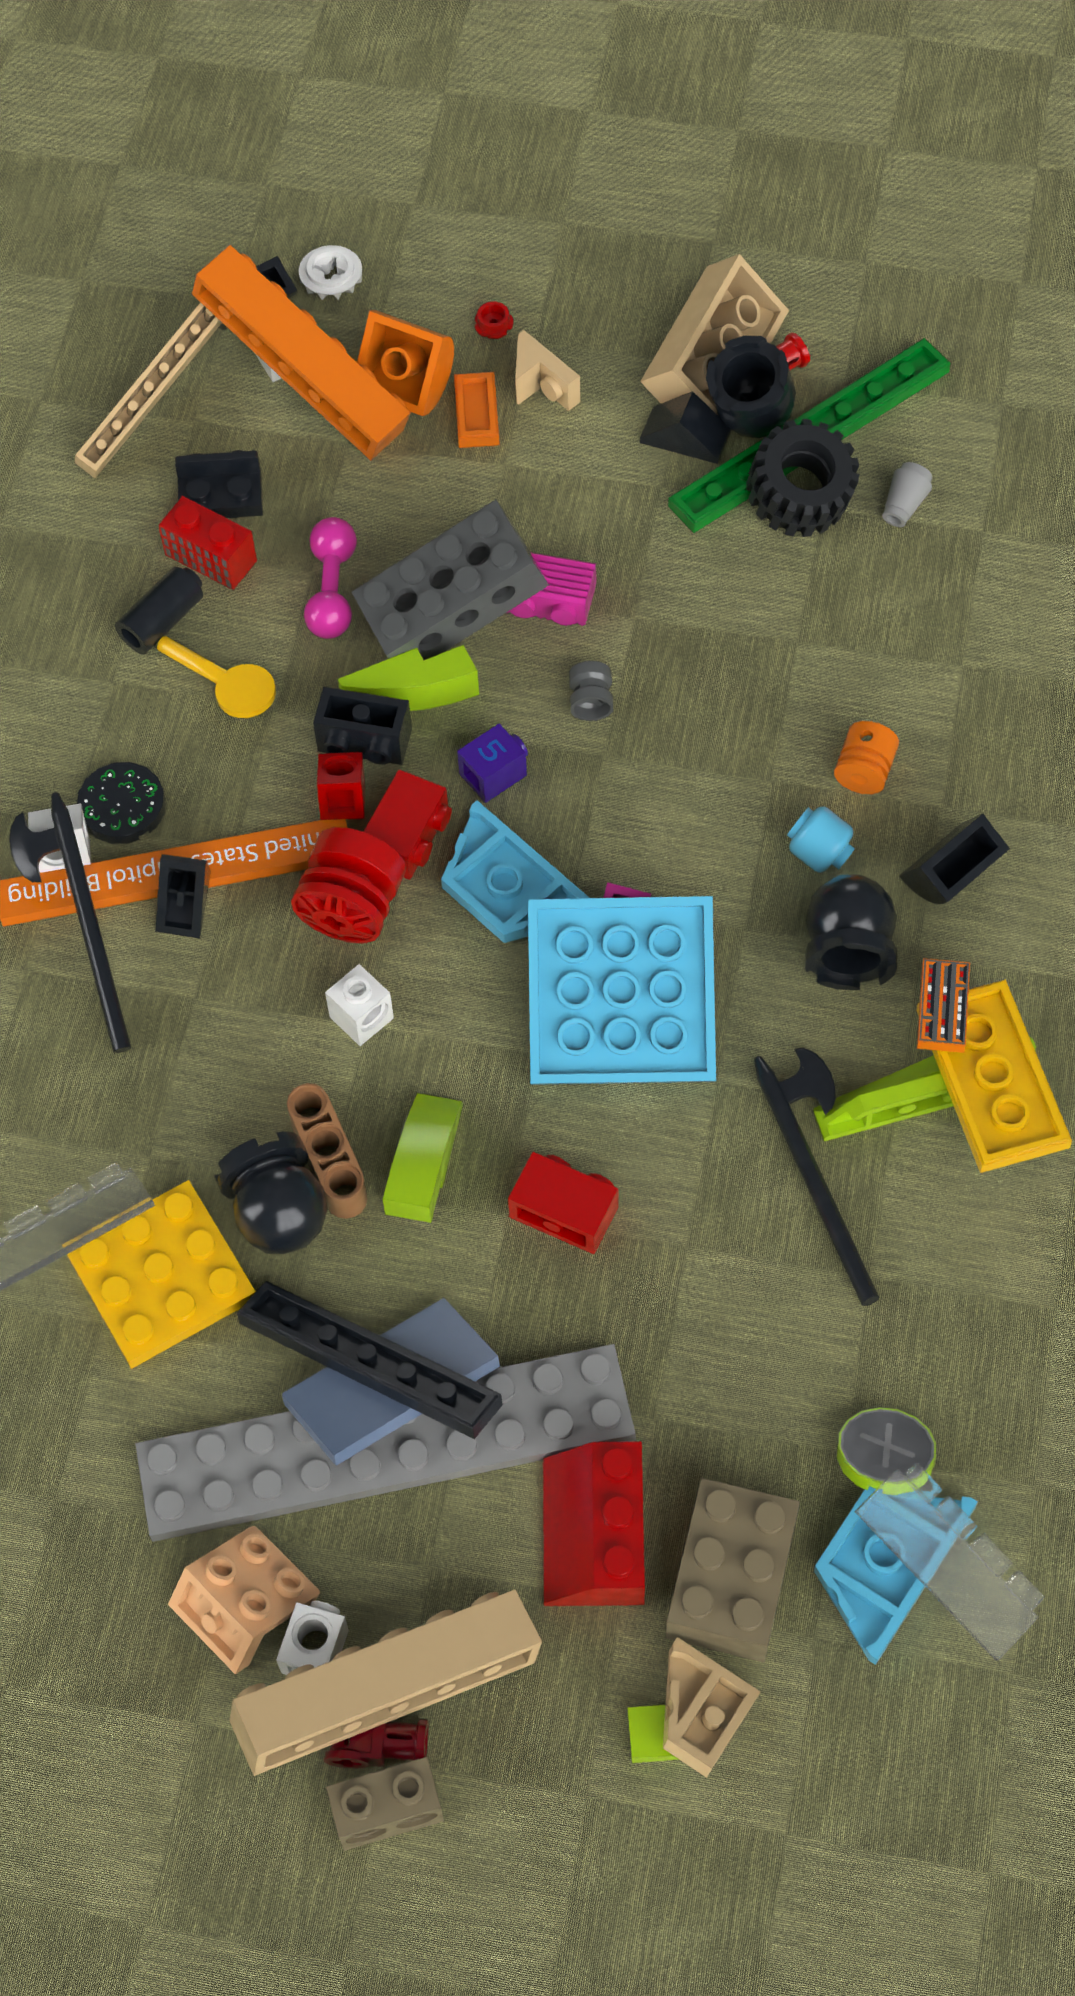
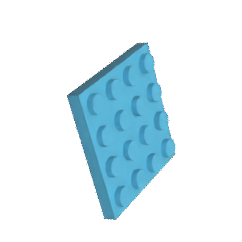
[528,896,716,1085]

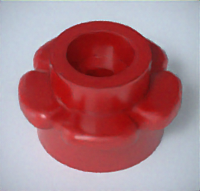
[475,301,514,339]

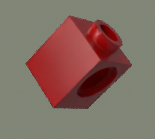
[317,752,366,820]

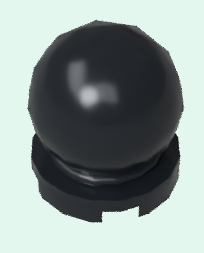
[706,335,796,438]
[805,874,897,990]
[214,1131,328,1254]

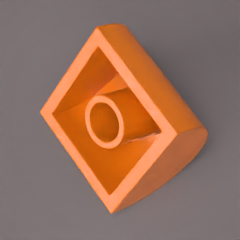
[357,310,454,416]

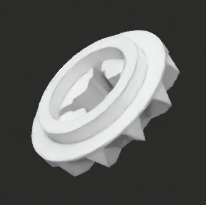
[299,245,362,300]

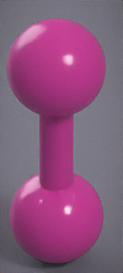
[304,517,357,639]

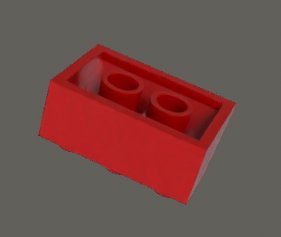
[543,1441,645,1606]

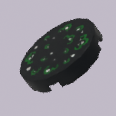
[77,762,166,844]

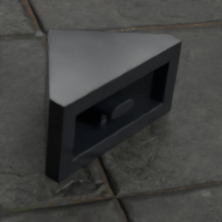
[640,391,731,464]
[155,854,211,938]

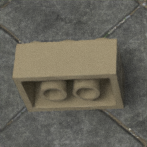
[666,1478,800,1663]

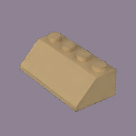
[640,254,789,415]

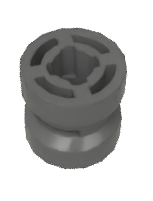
[569,661,613,721]

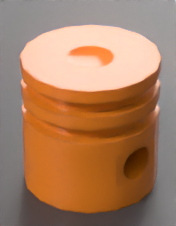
[834,721,899,795]

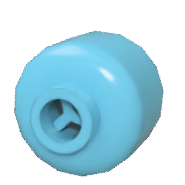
[787,806,855,873]

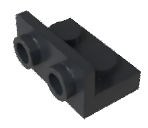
[175,450,263,518]

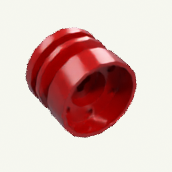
[291,827,406,944]

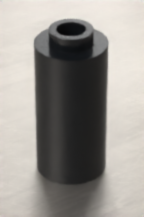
[115,566,203,655]

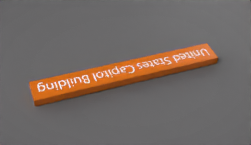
[0,819,347,927]

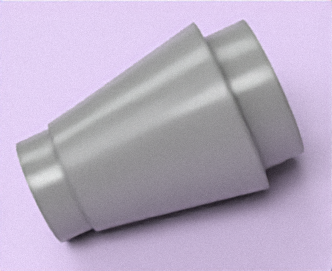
[882,462,933,527]

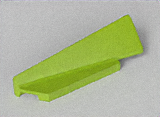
[813,1036,1036,1142]

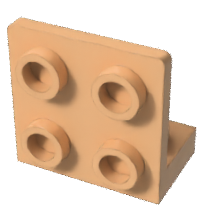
[168,1526,320,1674]

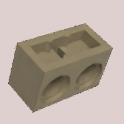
[326,1757,444,1851]

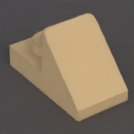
[515,330,580,411]

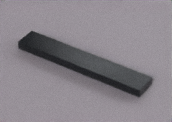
[237,1281,503,1439]

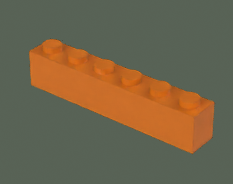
[192,245,411,461]

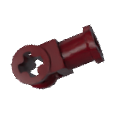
[324,1719,429,1769]

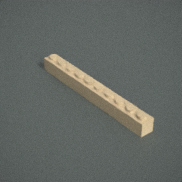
[75,302,222,478]

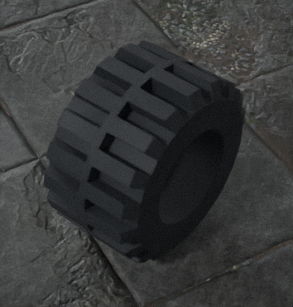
[746,419,859,537]

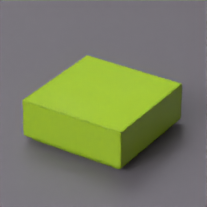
[627,1705,679,1763]

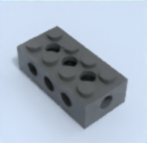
[352,499,549,660]

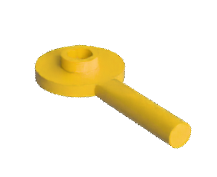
[157,636,276,718]

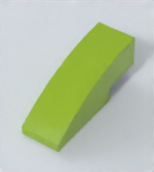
[338,645,480,711]
[383,1093,463,1223]

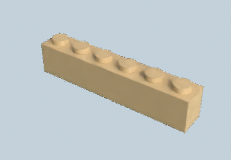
[229,1589,542,1776]

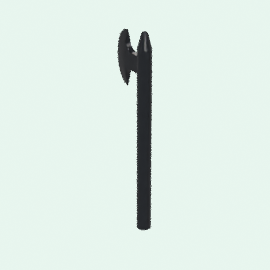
[9,792,131,1053]
[754,1048,879,1306]

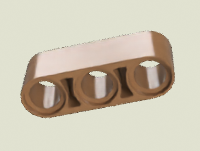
[287,1083,368,1219]

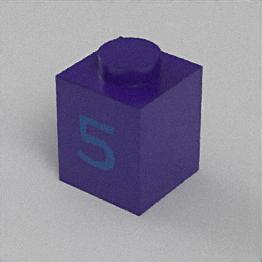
[457,723,528,803]

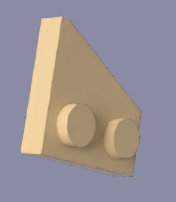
[663,1637,761,1778]

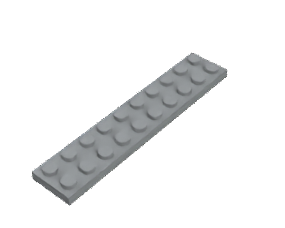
[135,1344,636,1542]

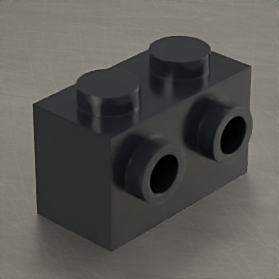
[313,687,412,765]

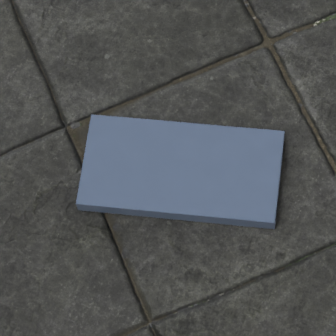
[282,1298,500,1466]

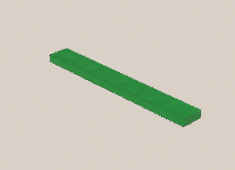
[668,338,951,533]

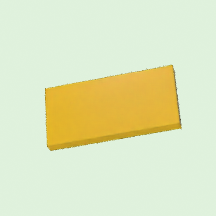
[916,979,1072,1173]

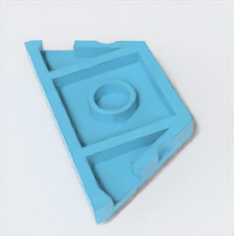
[441,800,589,943]
[814,1486,978,1665]

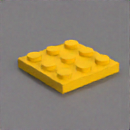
[63,1180,256,1369]

